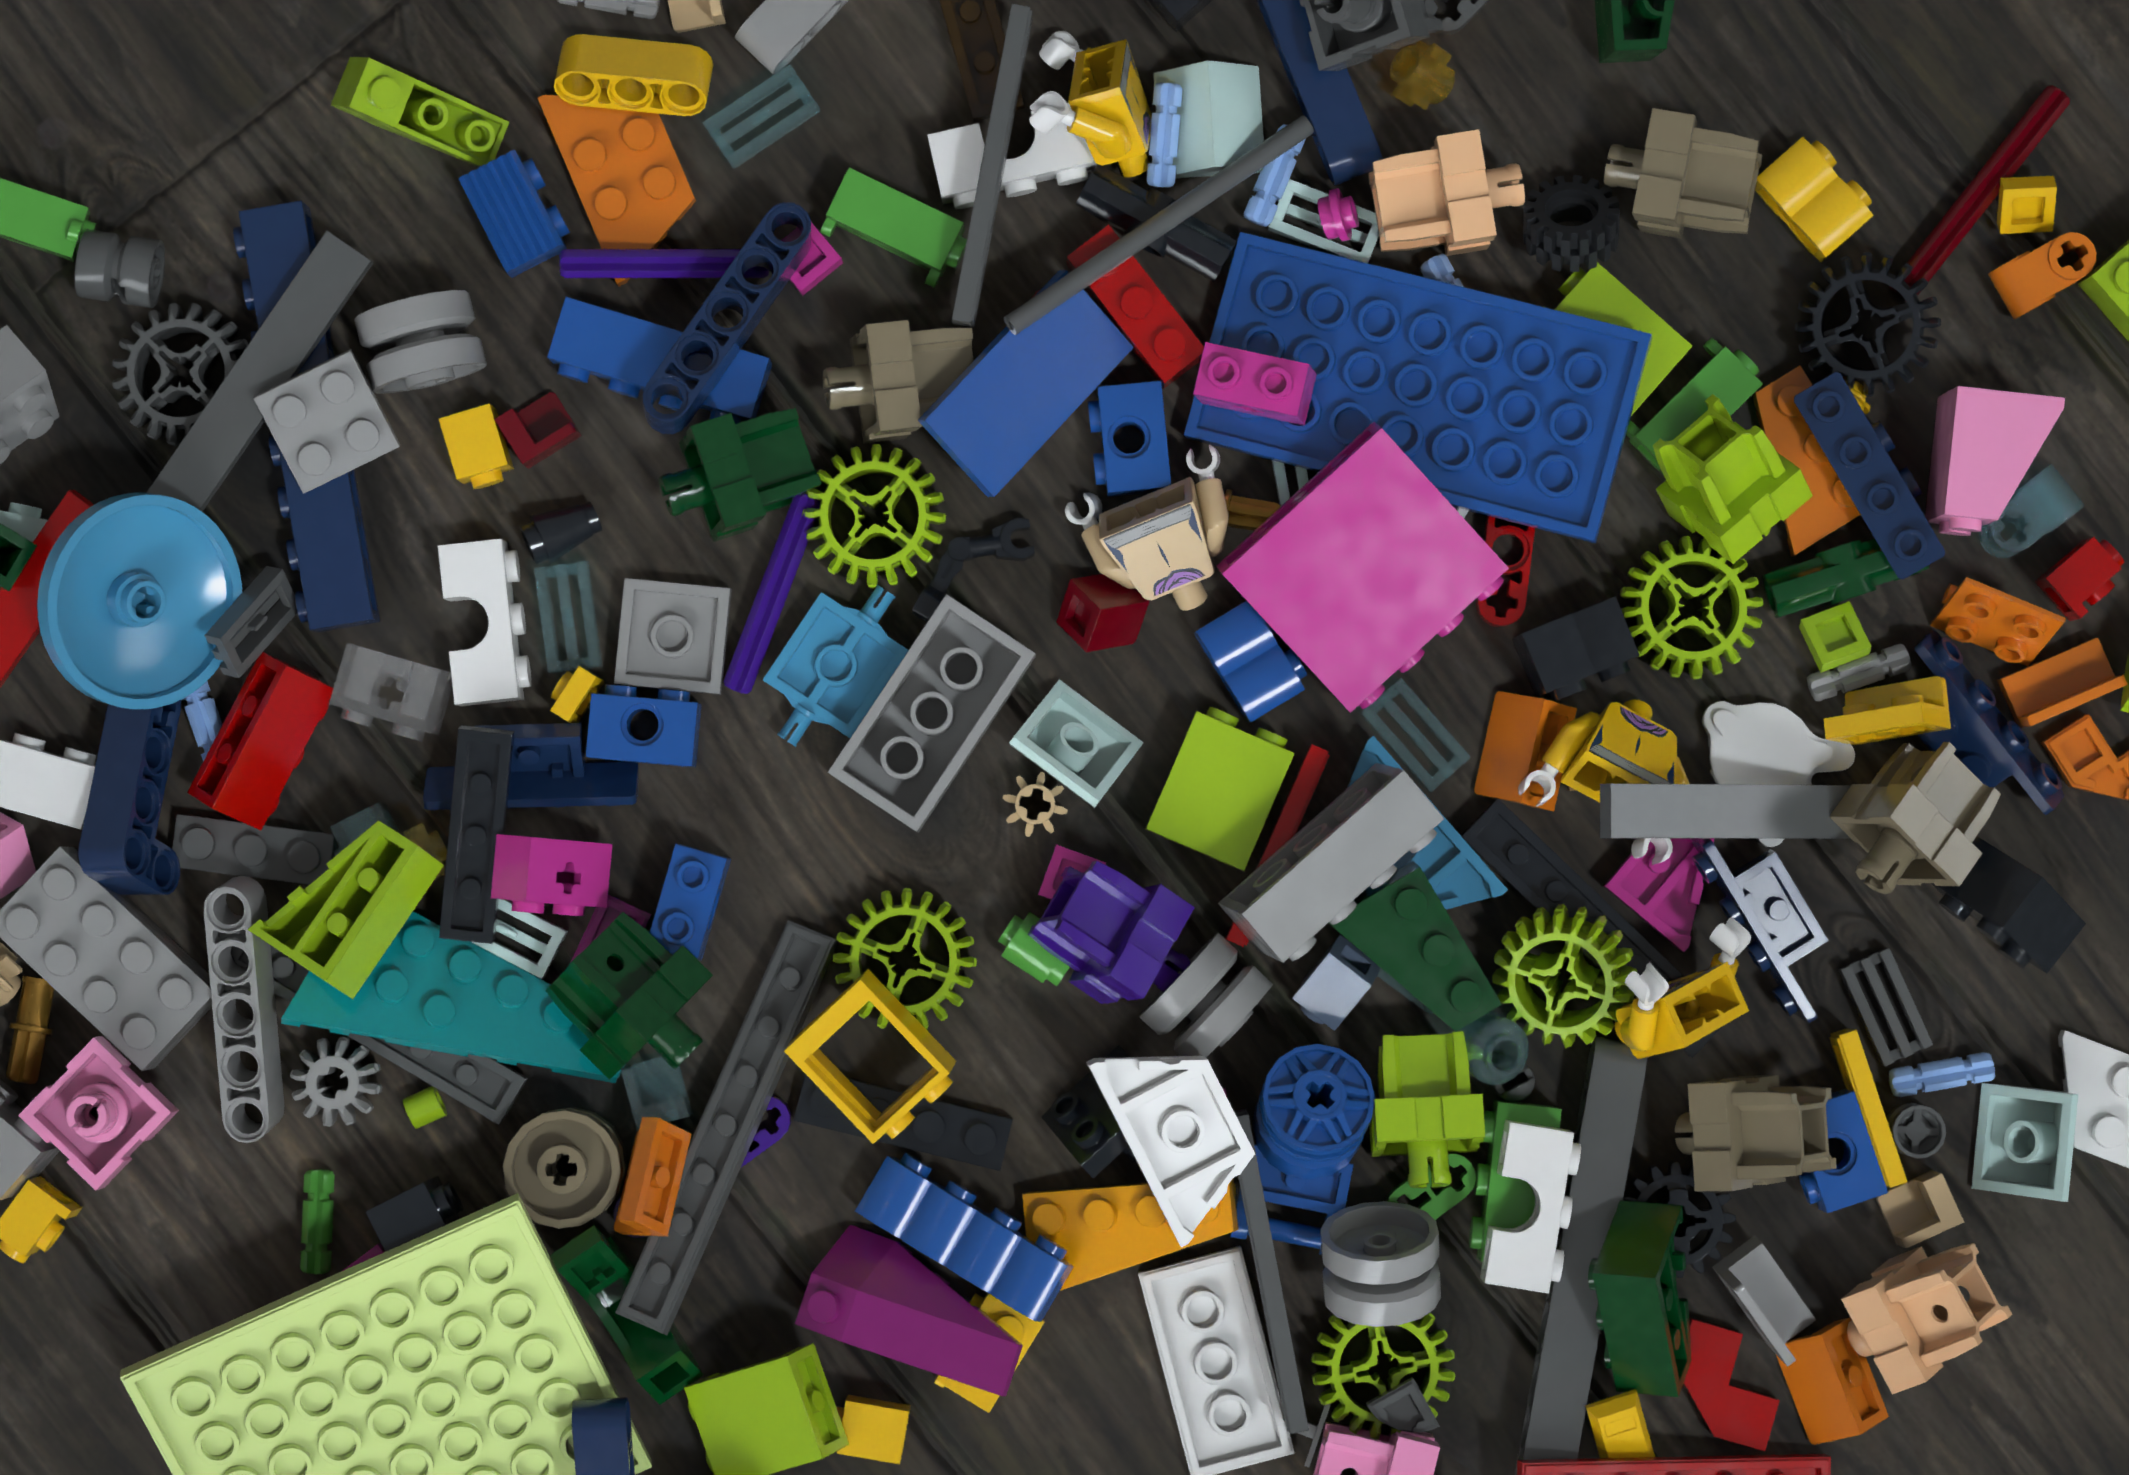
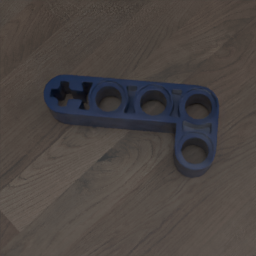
[78,700,181,895]

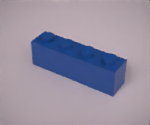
[547,297,772,424]

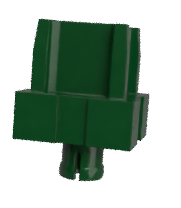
[659,408,822,542]
[546,912,713,1080]

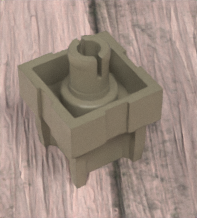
[1604,108,1763,239]
[823,320,974,444]
[1829,742,2001,894]
[1675,1075,1836,1192]

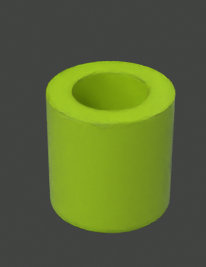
[403,1086,447,1129]

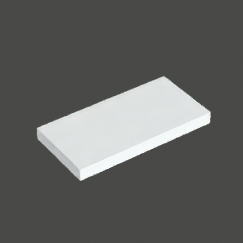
[1138,1246,1295,1475]

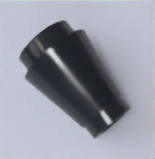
[519,501,602,564]

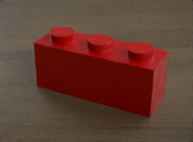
[1067,224,1204,390]
[187,652,335,830]

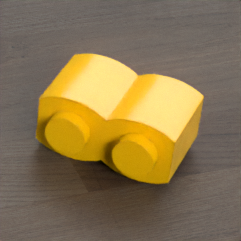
[1755,137,1874,262]

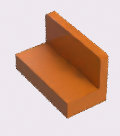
[1997,637,2128,728]
[1474,691,1577,812]
[614,1117,692,1237]
[1776,1317,1889,1445]

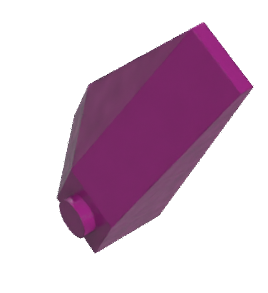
[795,1225,1023,1396]

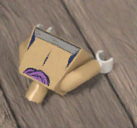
[1065,445,1229,611]

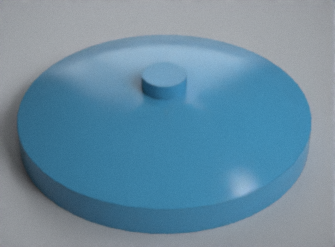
[37,492,242,710]

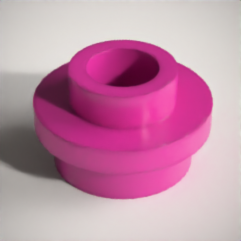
[1318,188,1359,242]

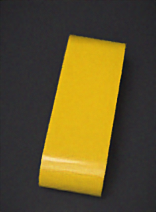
[554,34,714,116]

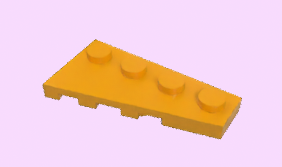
[1022,1178,1238,1291]

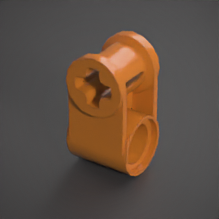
[1988,232,2097,320]

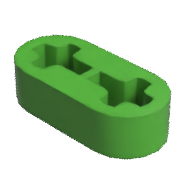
[1385,1153,1476,1220]

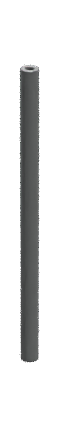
[1004,115,1314,335]

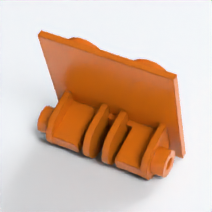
[1930,577,2066,666]

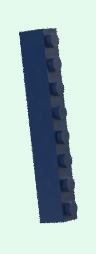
[233,200,380,633]

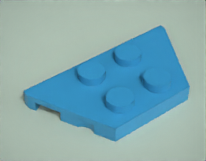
[1347,736,1508,910]

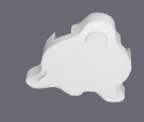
[1702,701,1855,847]

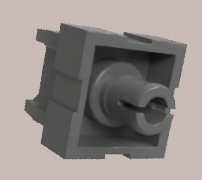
[1299,0,1444,71]

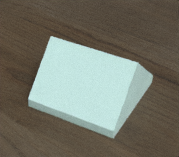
[1153,60,1264,178]
[1009,679,1144,808]
[1971,1083,2078,1202]

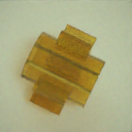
[1389,40,1455,110]

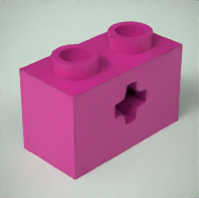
[1193,342,1317,426]
[491,834,613,916]

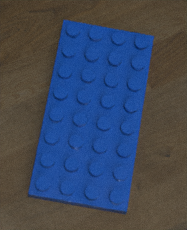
[1184,232,1652,543]

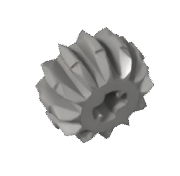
[290,1036,382,1127]

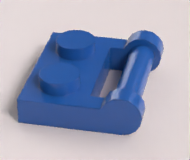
[1230,1144,1353,1255]

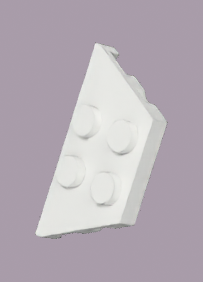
[2058,1030,2129,1169]
[1086,1056,1255,1247]

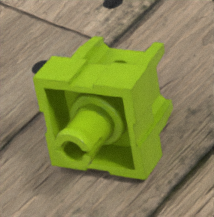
[1653,394,1813,564]
[1369,1031,1485,1188]

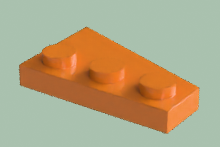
[1752,366,1861,557]

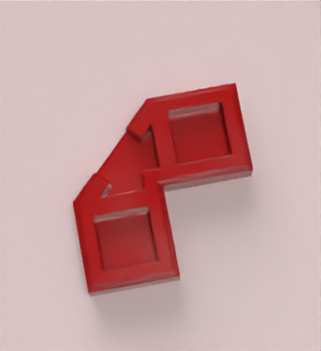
[1683,1318,1780,1451]

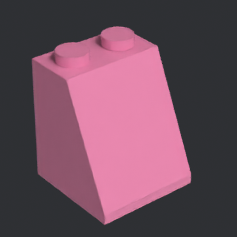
[1925,386,2065,536]

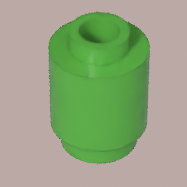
[998,912,1070,986]

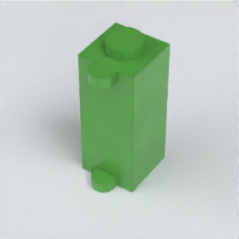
[820,167,967,288]
[0,178,97,262]
[1626,338,1763,476]

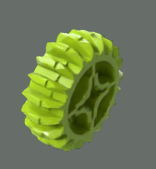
[803,444,946,588]
[1620,536,1763,680]
[833,888,977,1029]
[1492,903,1638,1048]
[1311,1312,1455,1440]

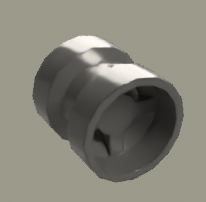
[1886,1102,1946,1158]

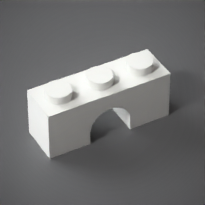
[927,102,1097,209]
[438,539,531,706]
[1480,1120,1581,1294]

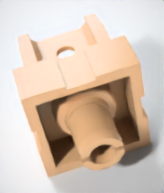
[1368,129,1525,256]
[1841,1243,2012,1395]

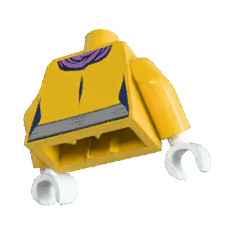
[1029,31,1152,178]
[1518,699,1690,865]
[1615,917,1751,1059]

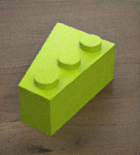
[247,820,444,999]

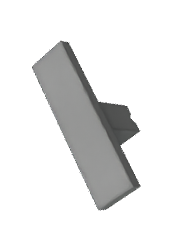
[1298,1403,1331,1467]

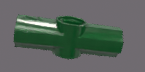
[1762,539,1930,618]

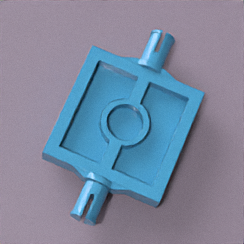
[763,585,909,747]

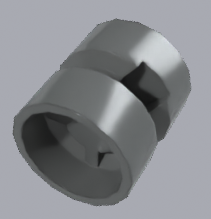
[75,229,165,308]

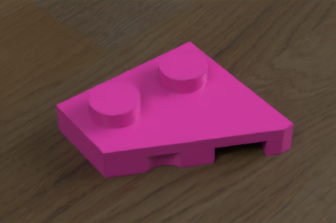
[1603,838,1714,952]

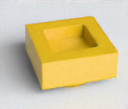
[1996,176,2057,234]
[550,666,605,723]

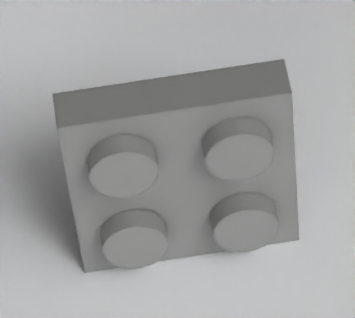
[253,349,400,494]
[614,578,732,695]

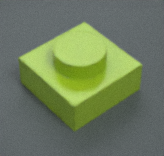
[1799,601,1872,673]

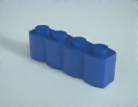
[855,1153,1074,1322]

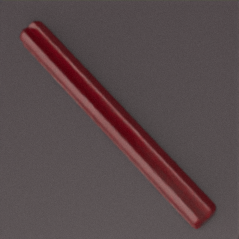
[1889,85,2070,302]

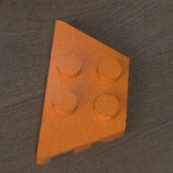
[538,95,696,287]

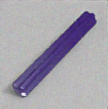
[559,249,769,278]
[724,493,821,694]

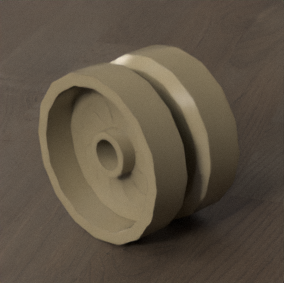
[503,1107,628,1229]

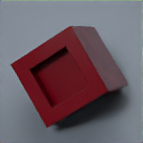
[494,392,582,469]
[1056,574,1150,652]

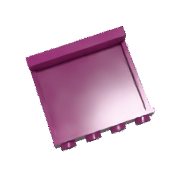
[1216,422,1509,713]

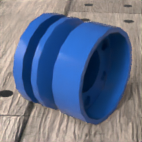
[1252,1044,1375,1180]

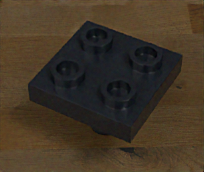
[1041,1045,1137,1178]

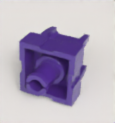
[1028,861,1195,1004]

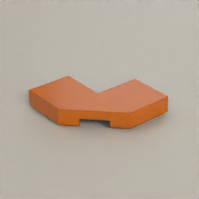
[2040,714,2129,801]

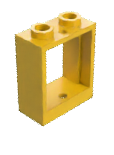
[784,969,957,1144]

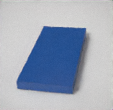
[918,270,1134,497]

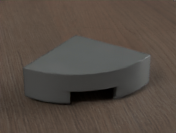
[1366,1377,1440,1433]

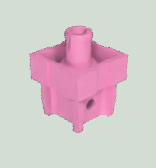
[18,1036,179,1191]
[1313,1422,1440,1475]

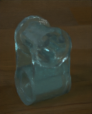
[1979,464,2085,558]

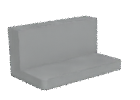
[1712,1236,1816,1367]

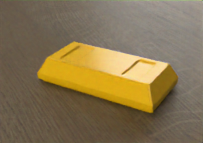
[1585,1389,1655,1458]

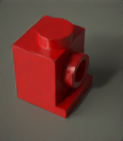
[2035,537,2124,621]

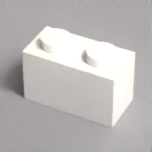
[0,733,97,830]

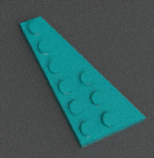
[281,912,626,1083]

